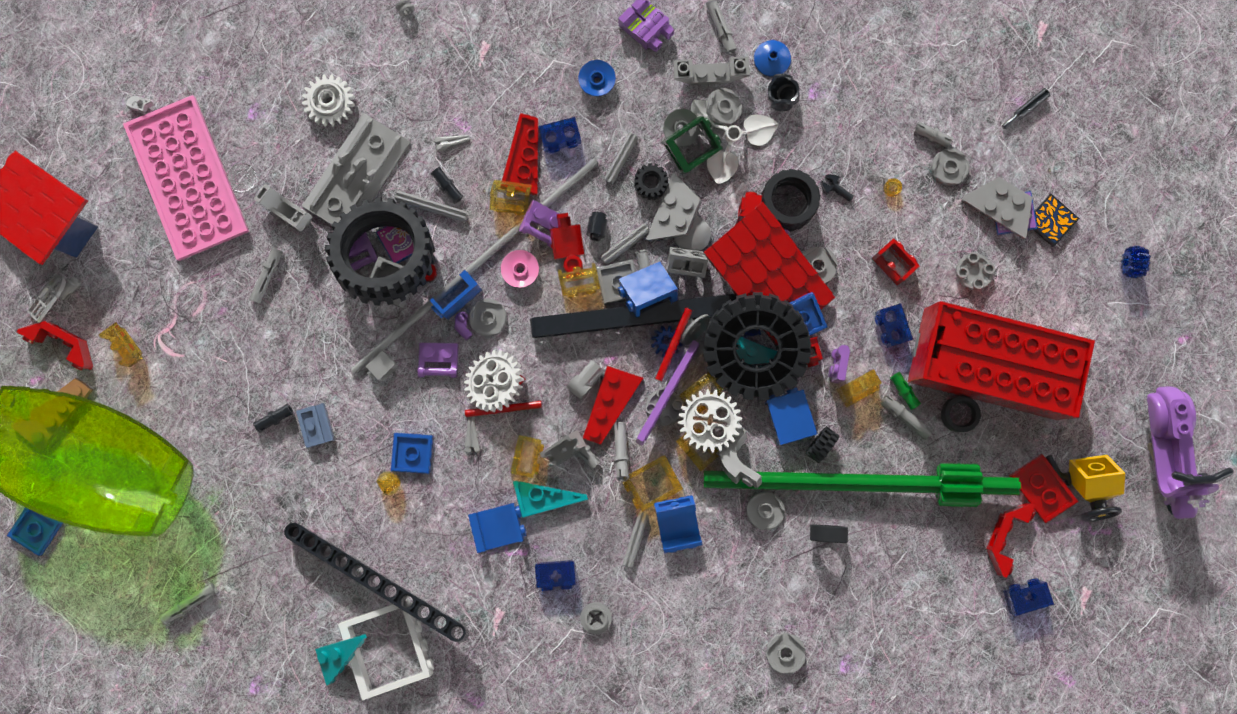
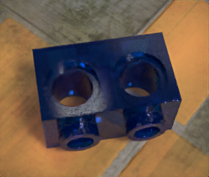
[539,117,581,153]
[874,303,914,348]

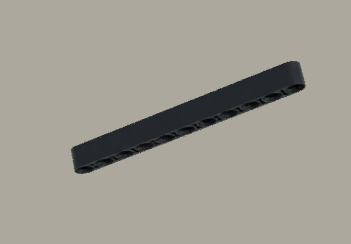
[530,294,737,338]
[284,523,469,643]

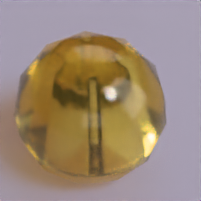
[376,471,401,495]

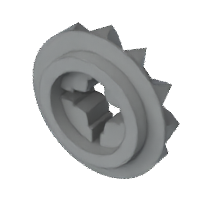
[580,602,612,634]

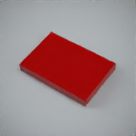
[1009,453,1079,524]

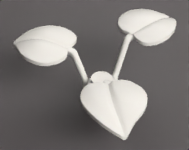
[691,100,779,184]

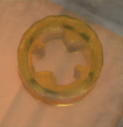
[883,178,902,197]

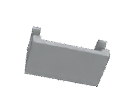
[539,430,587,467]

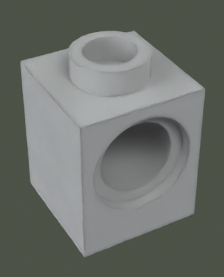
[365,350,399,382]

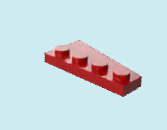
[501,113,538,196]
[583,366,643,445]

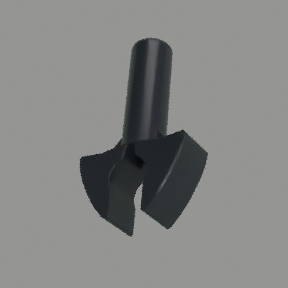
[820,174,854,202]
[1045,455,1072,487]

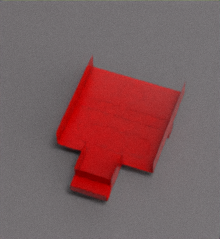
[550,213,584,259]

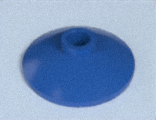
[754,40,791,77]
[578,60,616,97]

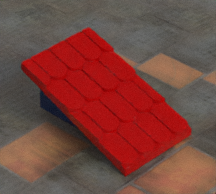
[0,150,98,265]
[703,202,835,346]

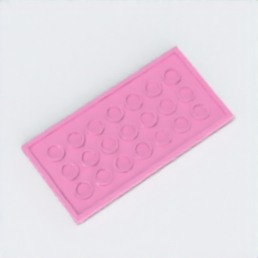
[123,95,249,261]

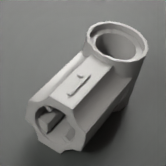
[566,360,604,400]

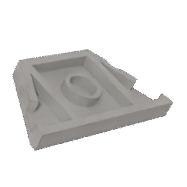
[646,173,702,242]
[961,177,1032,239]

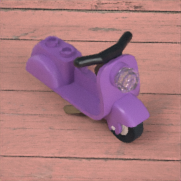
[1147,386,1234,519]

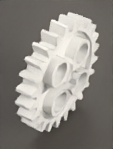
[464,350,524,412]
[678,389,742,453]

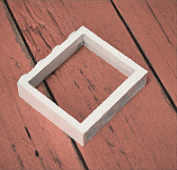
[338,598,434,700]

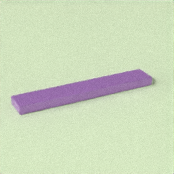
[636,340,699,446]

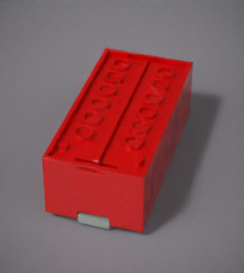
[907,301,1095,420]

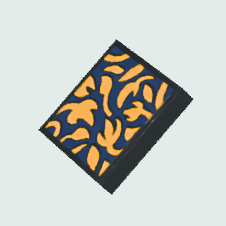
[1034,194,1080,247]

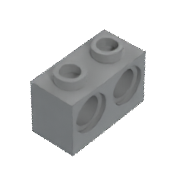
[667,247,708,278]

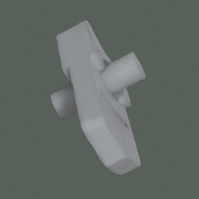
[126,96,154,115]

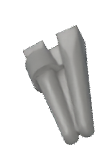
[433,135,470,152]
[464,417,480,454]

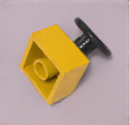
[1069,455,1125,522]

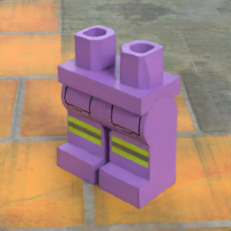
[618,0,674,52]

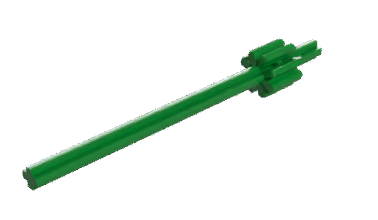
[703,463,1021,507]

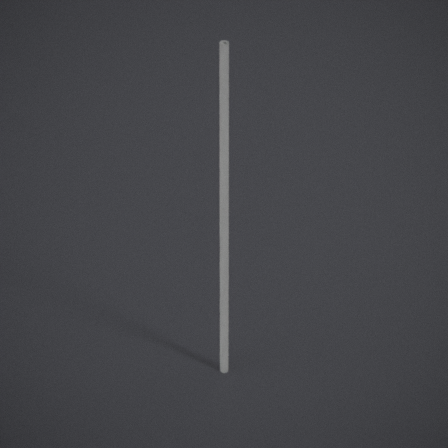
[351,158,599,374]

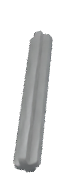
[395,191,468,222]

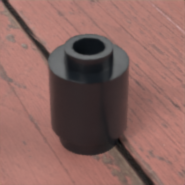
[586,212,608,241]

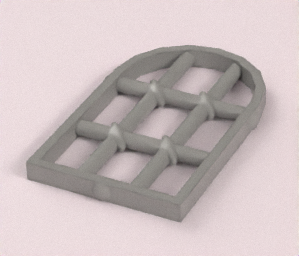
[27,275,66,323]

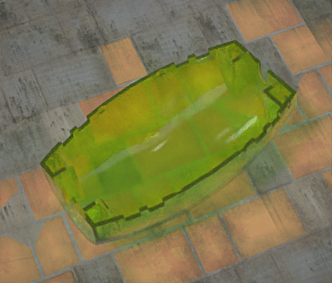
[0,386,194,537]

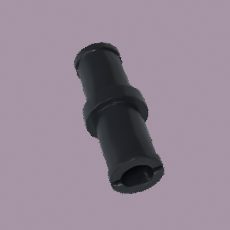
[431,167,464,204]
[253,403,294,433]

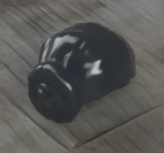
[768,74,800,111]

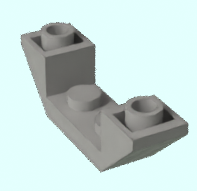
[673,56,750,85]

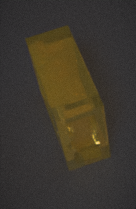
[622,455,683,512]

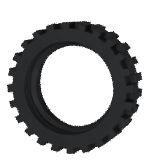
[325,198,435,306]

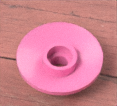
[501,250,539,288]

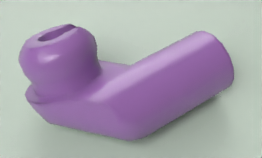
[454,311,473,341]

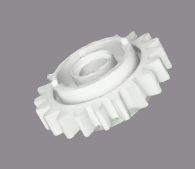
[302,74,355,127]

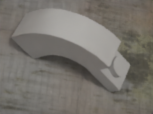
[254,184,313,232]
[719,428,762,489]

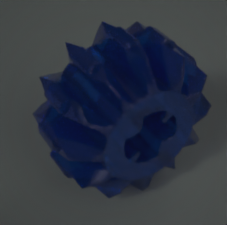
[1120,246,1151,279]
[651,325,683,358]

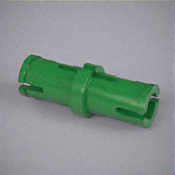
[889,371,921,410]

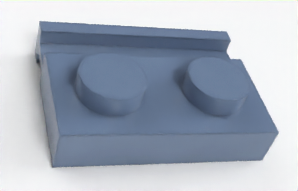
[296,403,335,448]

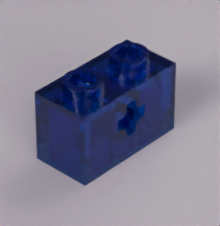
[535,560,577,591]
[1003,578,1054,616]

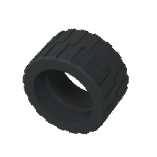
[761,169,821,232]

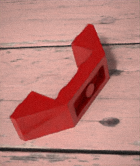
[17,321,93,371]
[986,503,1035,578]

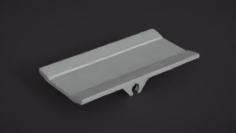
[302,113,411,225]

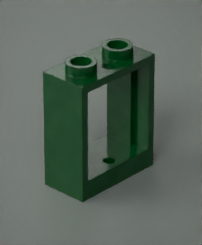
[661,116,723,174]

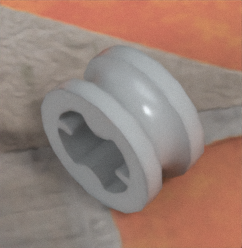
[395,0,415,16]

